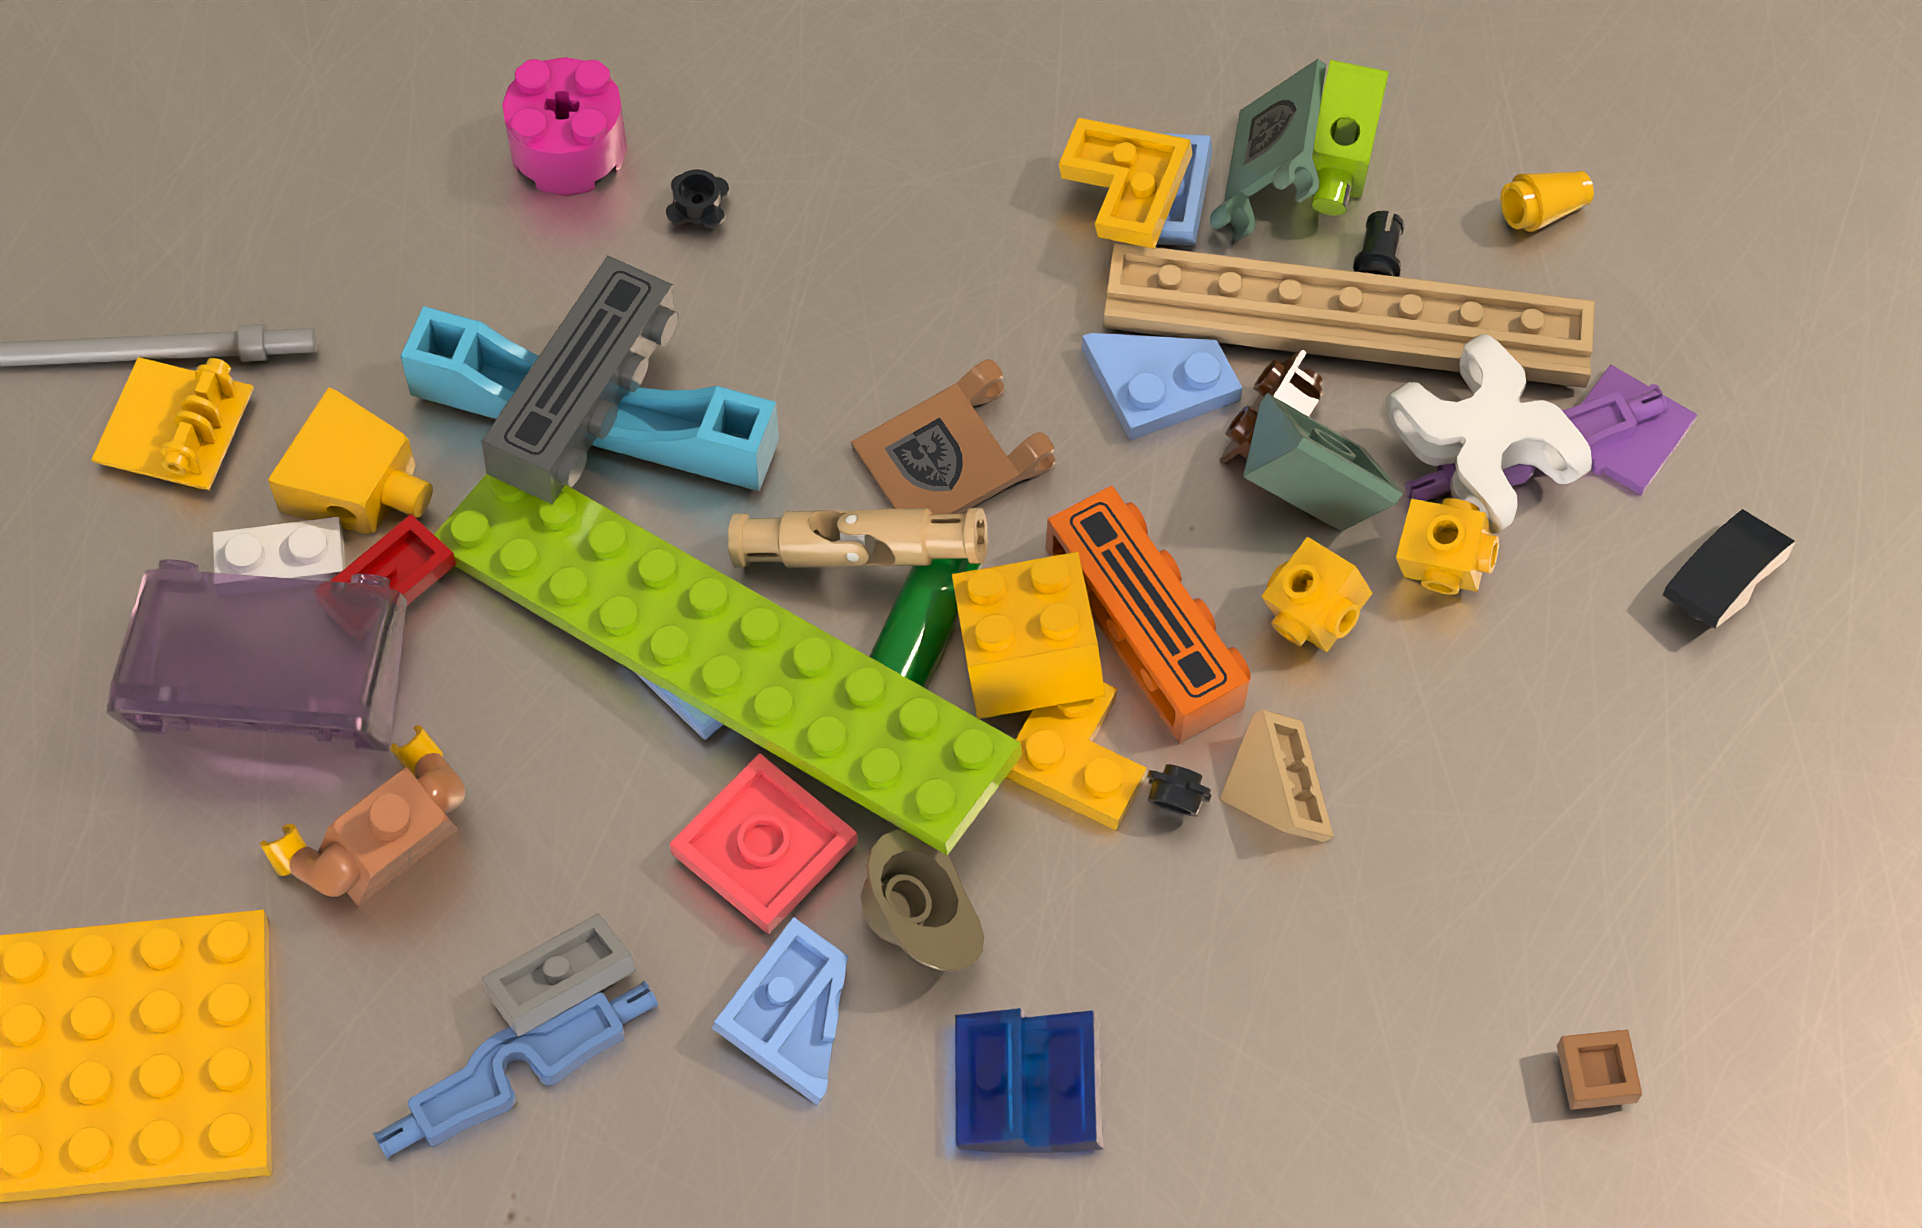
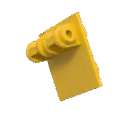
[92,357,254,491]

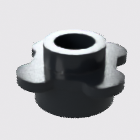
[666,169,729,229]
[1147,764,1212,817]

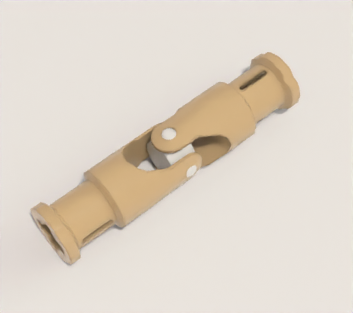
[728,508,988,568]

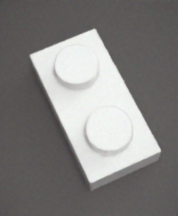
[212,517,346,599]

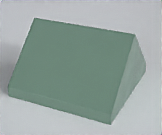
[1243,393,1403,532]

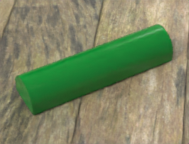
[869,558,983,689]

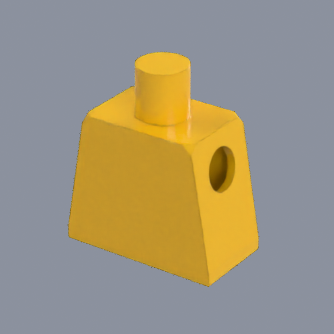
[268,387,433,535]

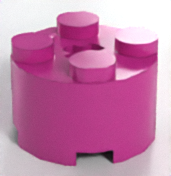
[502,57,627,196]

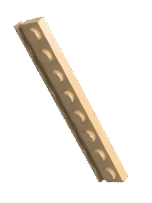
[1103,242,1595,388]

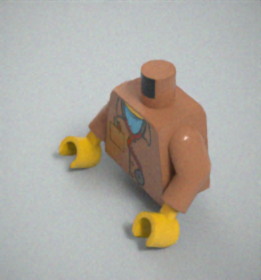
[259,725,465,907]

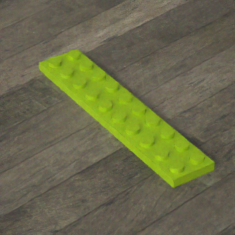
[434,473,1022,856]

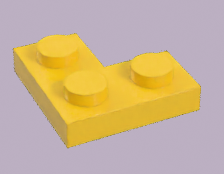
[1058,117,1193,249]
[1005,682,1147,831]

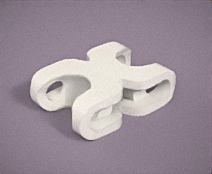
[1386,334,1592,534]

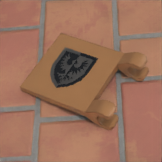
[851,359,1055,514]

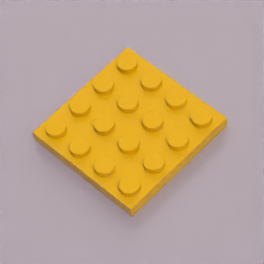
[0,909,272,1203]

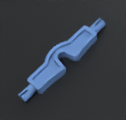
[373,981,658,1159]

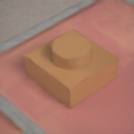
[1557,1029,1642,1110]

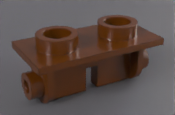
[1220,349,1323,463]

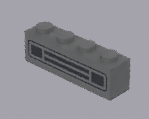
[482,255,679,505]

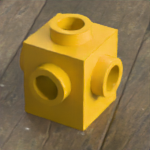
[1396,498,1499,595]
[1261,537,1373,653]

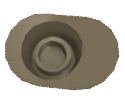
[861,830,984,972]

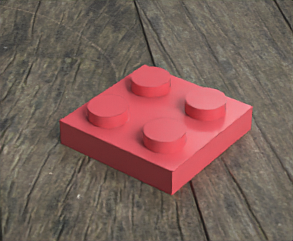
[670,753,858,935]

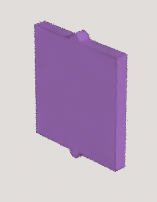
[1581,364,1698,495]

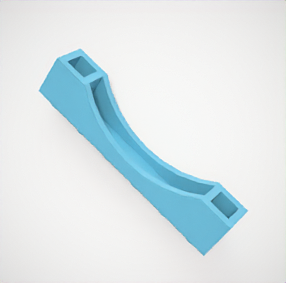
[400,306,779,491]

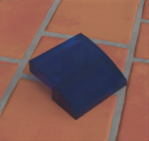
[955,1008,1103,1153]

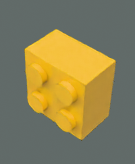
[952,552,1105,719]

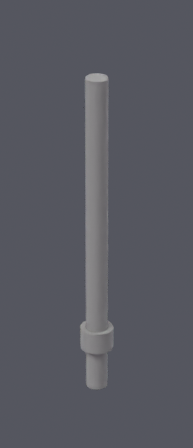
[0,324,317,367]

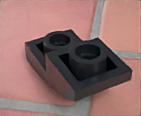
[1662,509,1795,629]

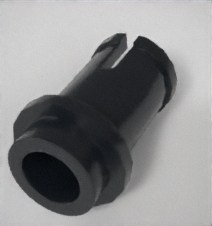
[1353,211,1405,277]

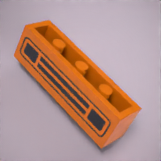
[1045,485,1251,744]

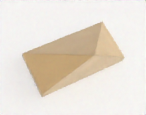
[1219,709,1334,842]

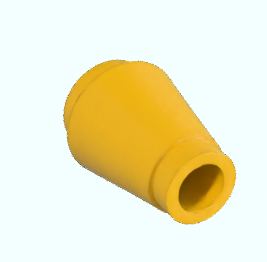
[1500,170,1594,232]

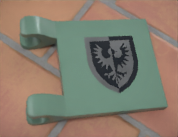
[1210,59,1327,242]

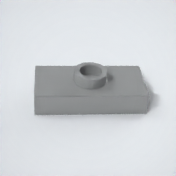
[481,913,636,1037]

